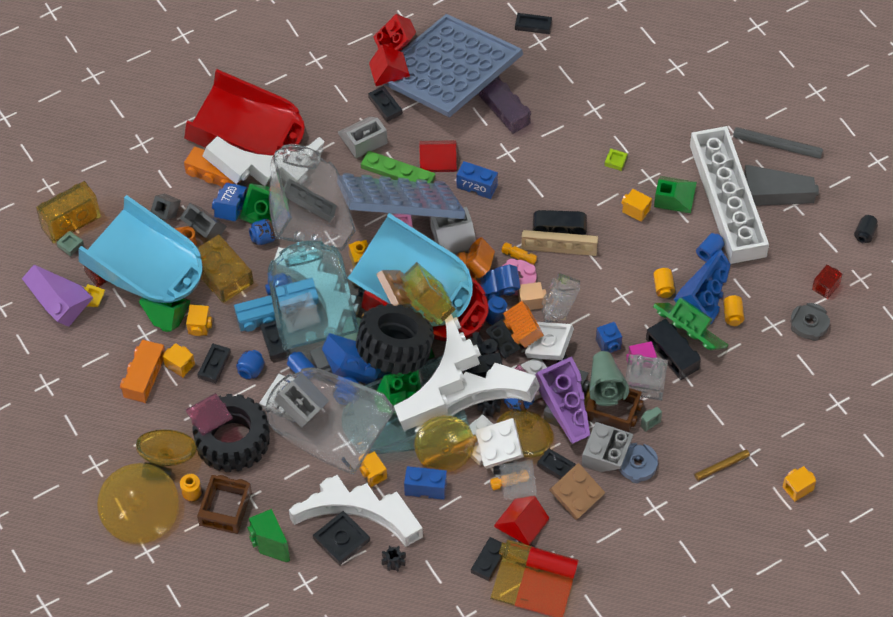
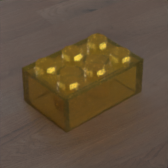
[36,181,101,243]
[198,234,254,303]
[401,262,456,325]

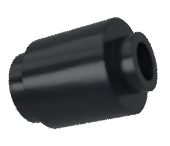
[854,215,878,243]

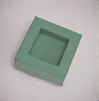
[56,231,84,257]
[641,407,662,432]

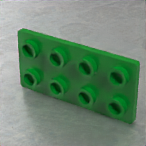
[653,298,728,350]

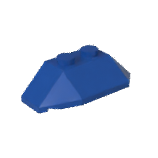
[322,333,392,385]

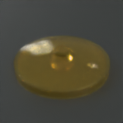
[97,463,179,544]

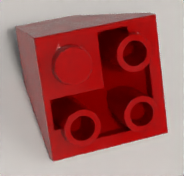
[373,14,416,51]

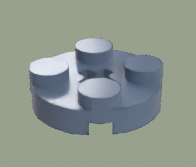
[619,443,658,483]

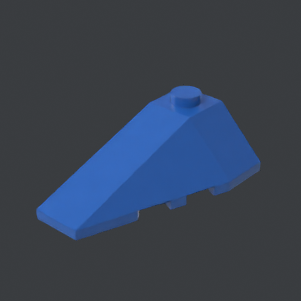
[674,250,731,324]

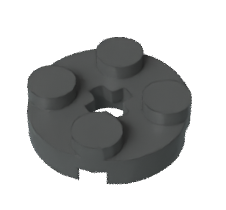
[790,303,830,341]

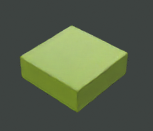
[604,148,628,171]

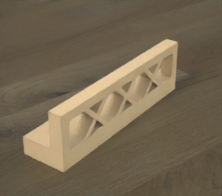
[521,230,598,256]

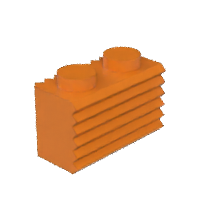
[503,301,544,348]

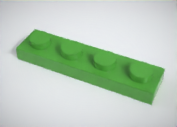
[361,150,435,183]

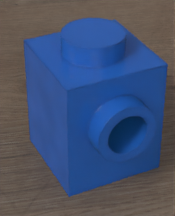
[596,322,622,353]

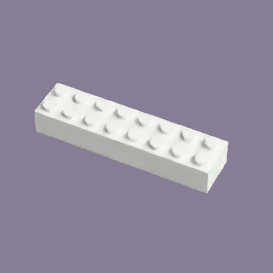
[690,126,769,264]

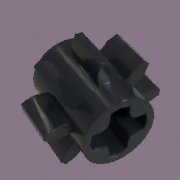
[477,399,501,417]
[381,546,406,572]

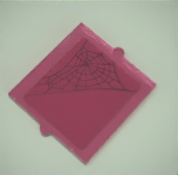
[186,393,233,435]

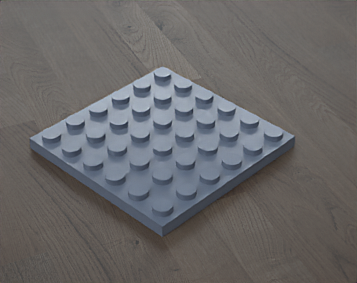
[384,14,523,118]
[337,173,465,219]

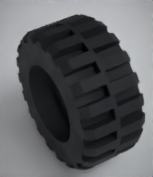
[356,304,434,375]
[192,394,270,472]

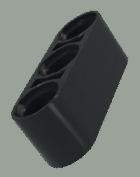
[532,210,587,235]

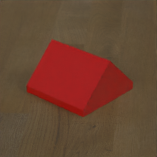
[369,44,410,86]
[419,140,457,172]
[494,496,549,546]

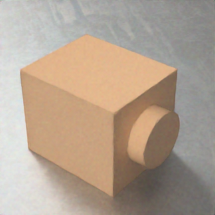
[518,282,547,310]

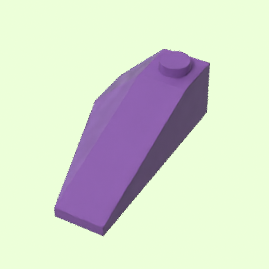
[22,265,93,327]
[535,356,590,444]

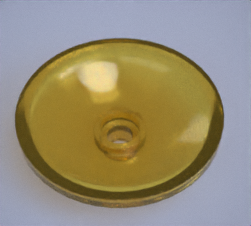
[496,410,554,457]
[414,415,475,472]
[136,430,196,466]

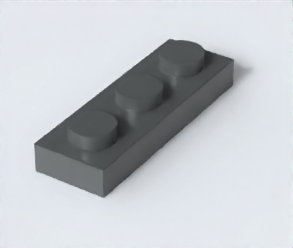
[281,179,337,222]

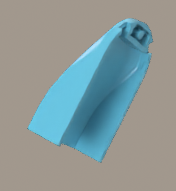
[79,195,202,303]
[347,213,473,326]

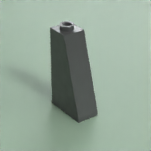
[744,165,819,206]

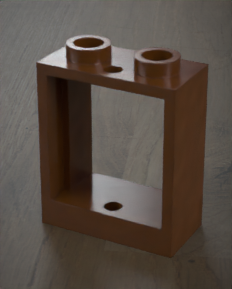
[585,388,644,432]
[197,475,252,534]

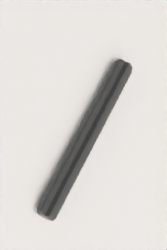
[733,127,823,159]

